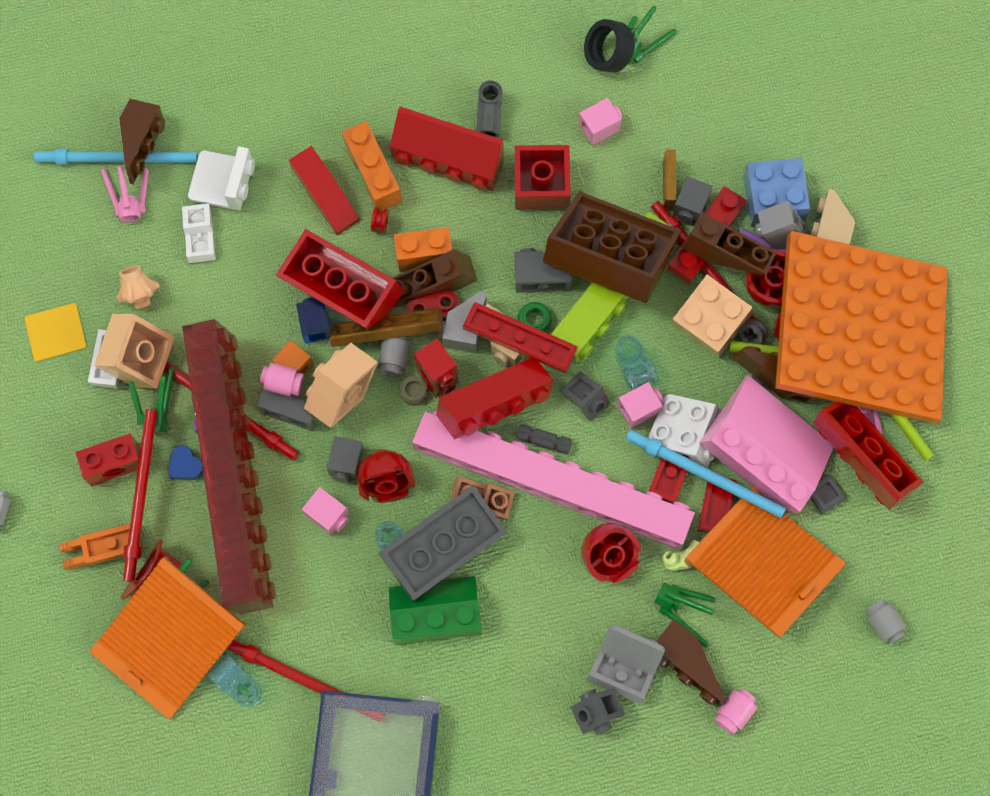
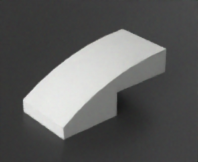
[182,203,216,263]

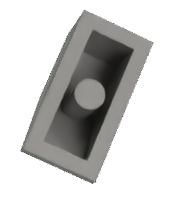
[756,201,809,249]
[438,291,487,353]

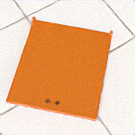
[684,487,846,639]
[89,557,247,720]

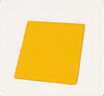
[25,303,86,362]

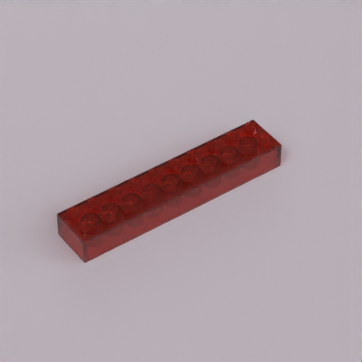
[182,319,276,615]

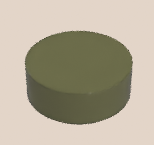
[400,376,428,406]

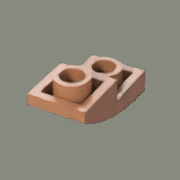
[449,476,515,520]

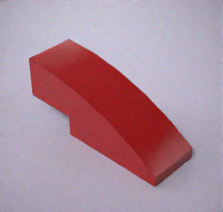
[289,146,360,235]

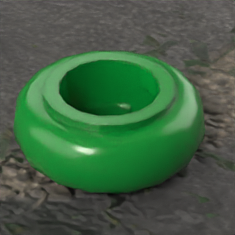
[517,302,552,332]

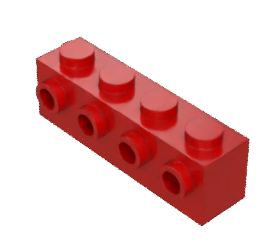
[436,359,553,440]

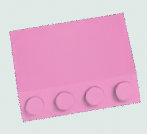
[699,375,834,513]

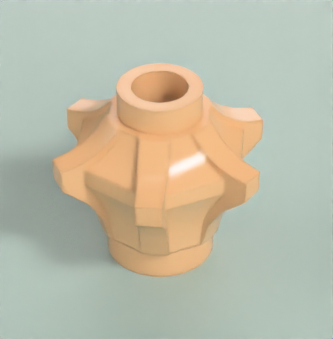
[116,265,160,309]

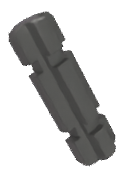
[516,424,572,454]

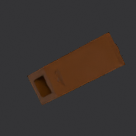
[119,99,165,184]
[682,212,777,276]
[393,249,477,307]
[733,346,819,404]
[656,619,726,707]

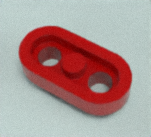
[405,291,460,321]

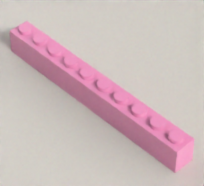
[412,411,695,550]

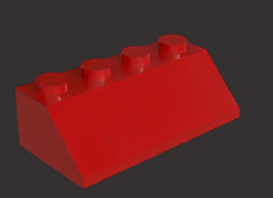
[390,106,504,191]
[276,229,404,330]
[813,402,924,511]

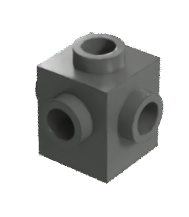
[571,688,625,735]

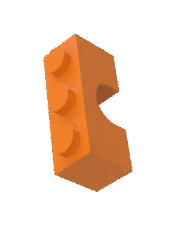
[342,121,402,211]

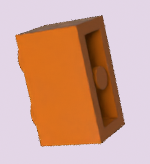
[394,227,452,272]

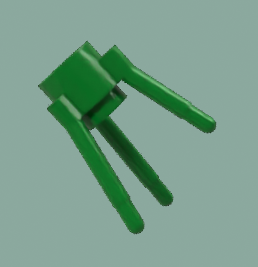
[614,6,677,64]
[129,367,174,433]
[654,582,715,647]

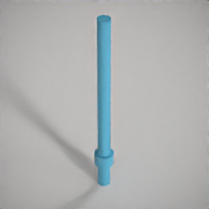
[34,148,198,165]
[626,429,786,518]

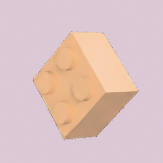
[673,275,753,358]
[94,314,175,389]
[304,343,378,428]

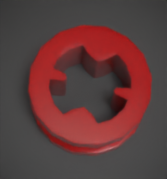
[371,207,389,234]

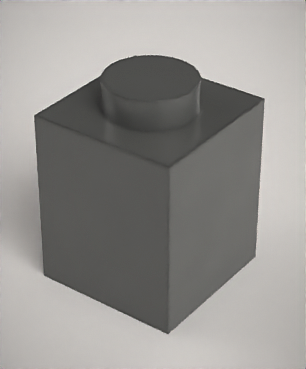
[673,176,713,224]
[327,436,364,483]

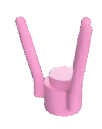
[101,166,149,222]

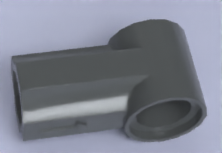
[476,80,503,137]

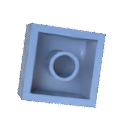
[743,158,810,227]

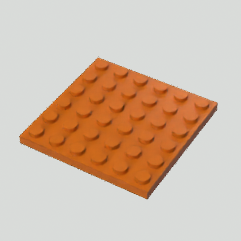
[775,231,947,424]

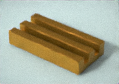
[663,149,676,211]

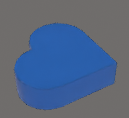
[169,445,204,480]

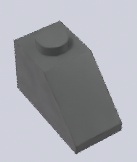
[514,248,572,293]
[257,389,315,431]

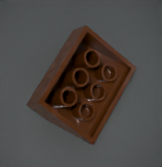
[543,191,681,304]

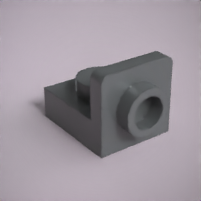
[560,371,610,421]

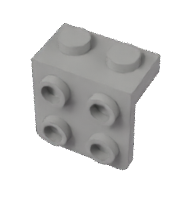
[587,625,665,705]

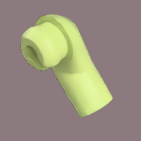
[662,540,699,571]

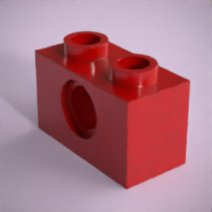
[414,339,459,397]
[75,433,140,486]

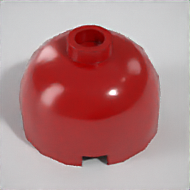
[744,249,786,308]
[357,449,415,503]
[581,523,641,583]

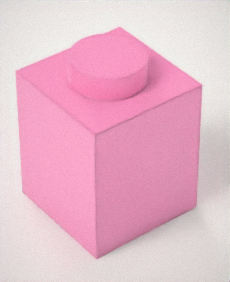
[579,98,623,146]
[617,382,664,429]
[301,487,349,536]

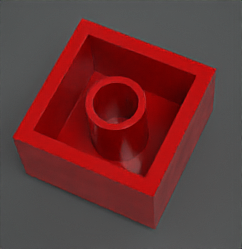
[515,145,571,209]

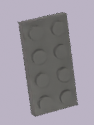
[378,485,507,601]

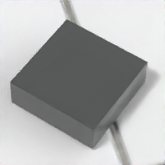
[810,474,847,515]

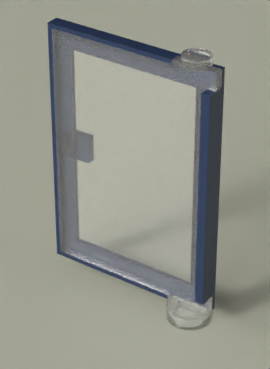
[309,691,441,796]

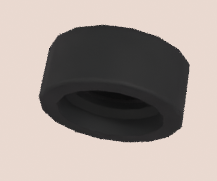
[584,19,635,73]

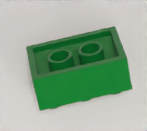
[389,576,482,645]

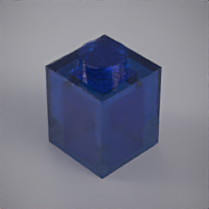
[296,297,331,344]

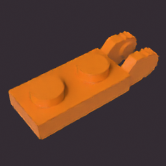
[59,523,144,570]

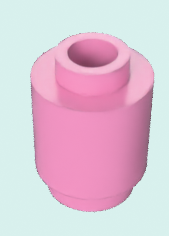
[260,362,304,397]
[714,689,757,735]

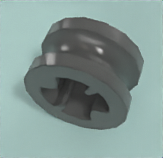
[739,319,768,344]

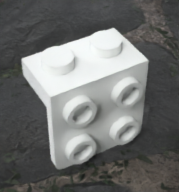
[188,146,255,211]
[648,394,721,468]

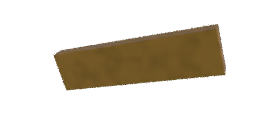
[329,308,443,347]

